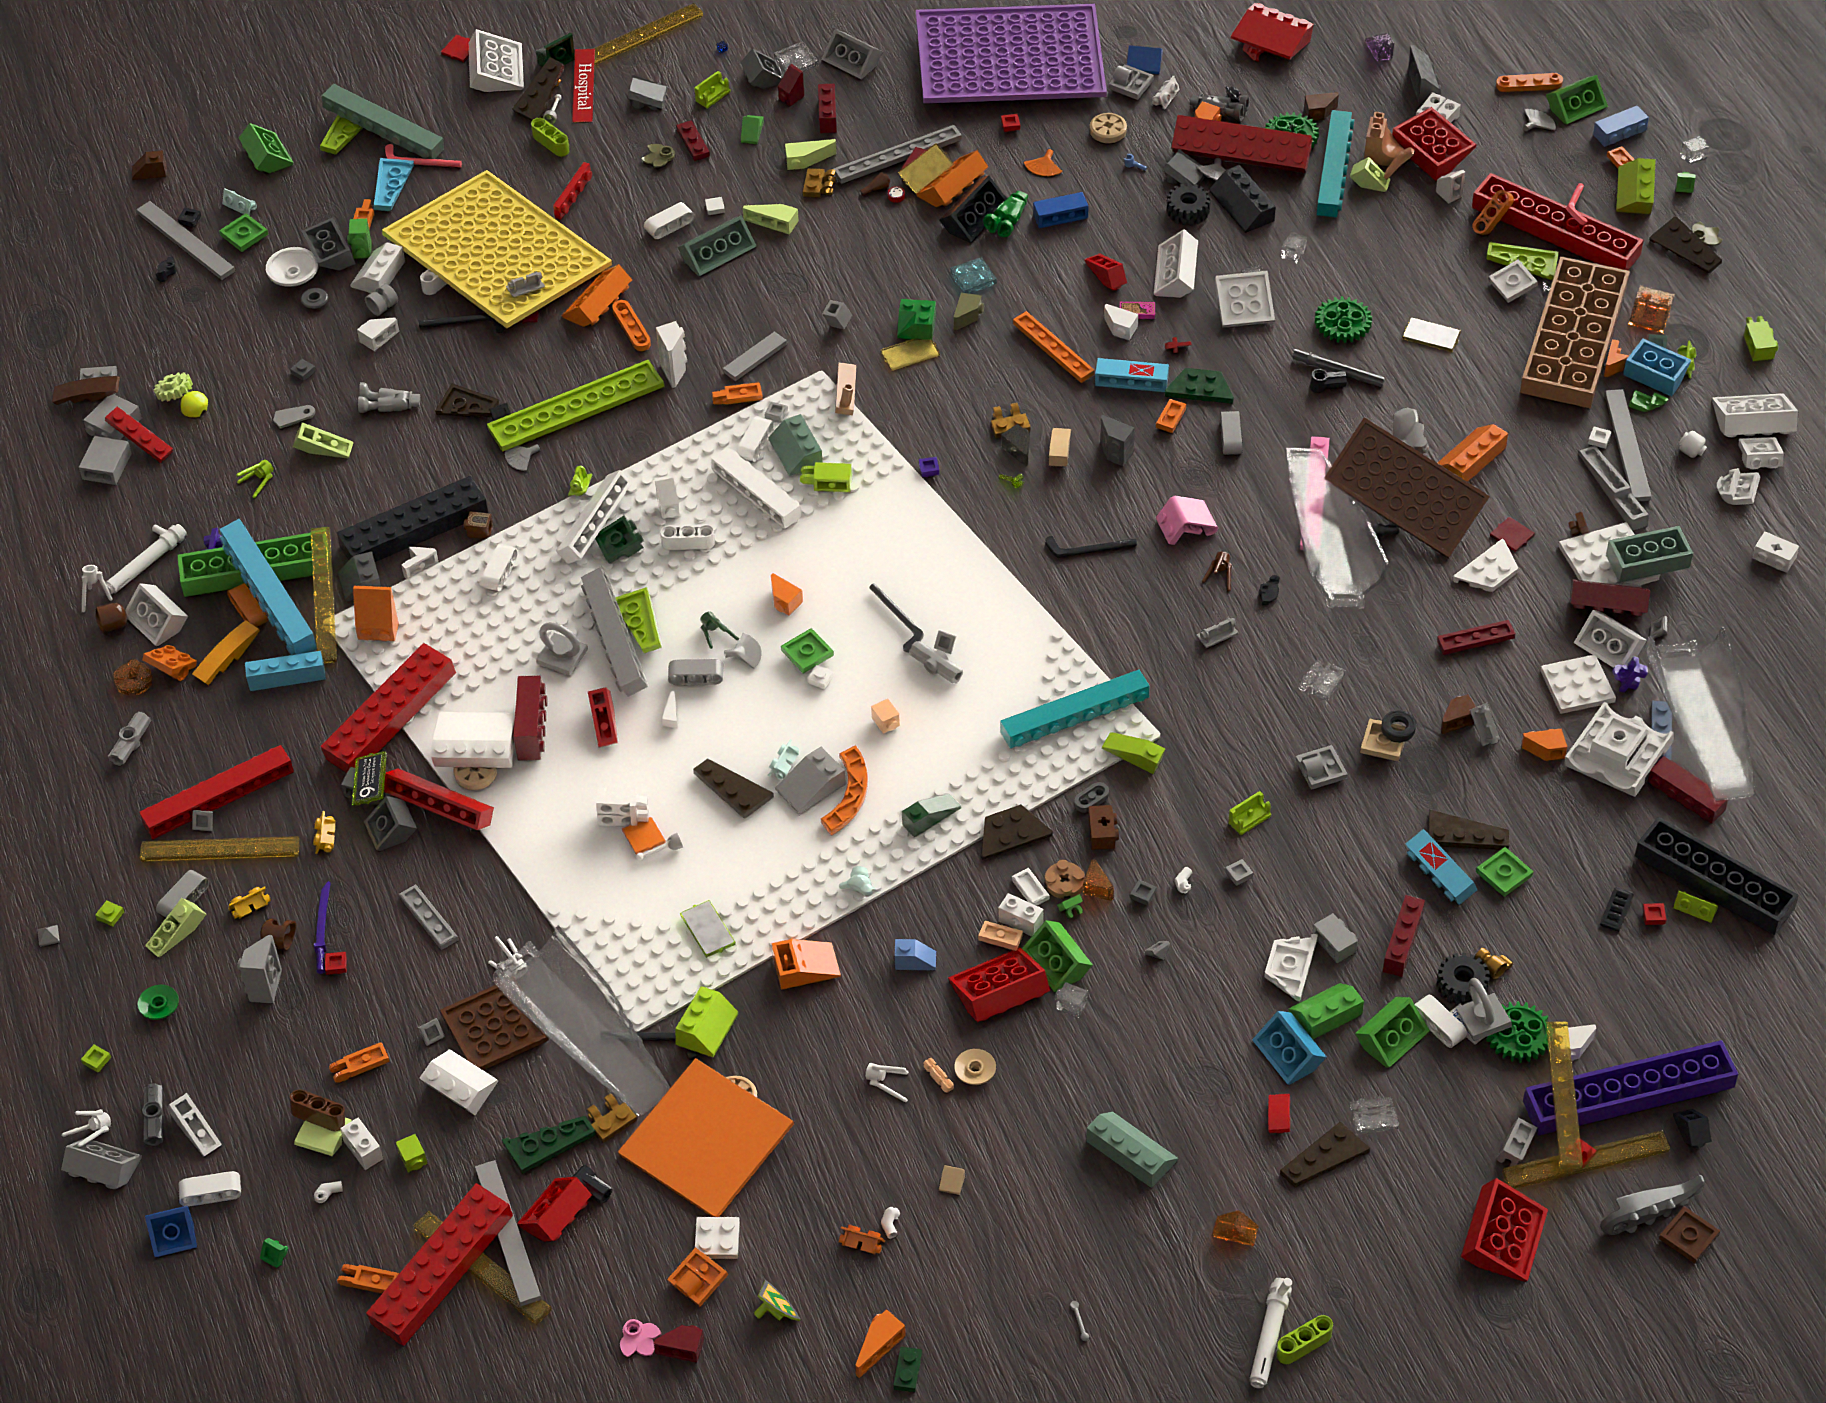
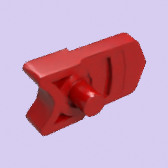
[1243,43,1265,62]
[1165,337,1192,353]

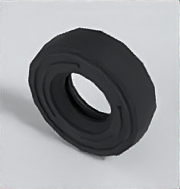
[1381,710,1416,743]

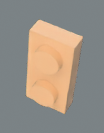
[978,921,1023,951]

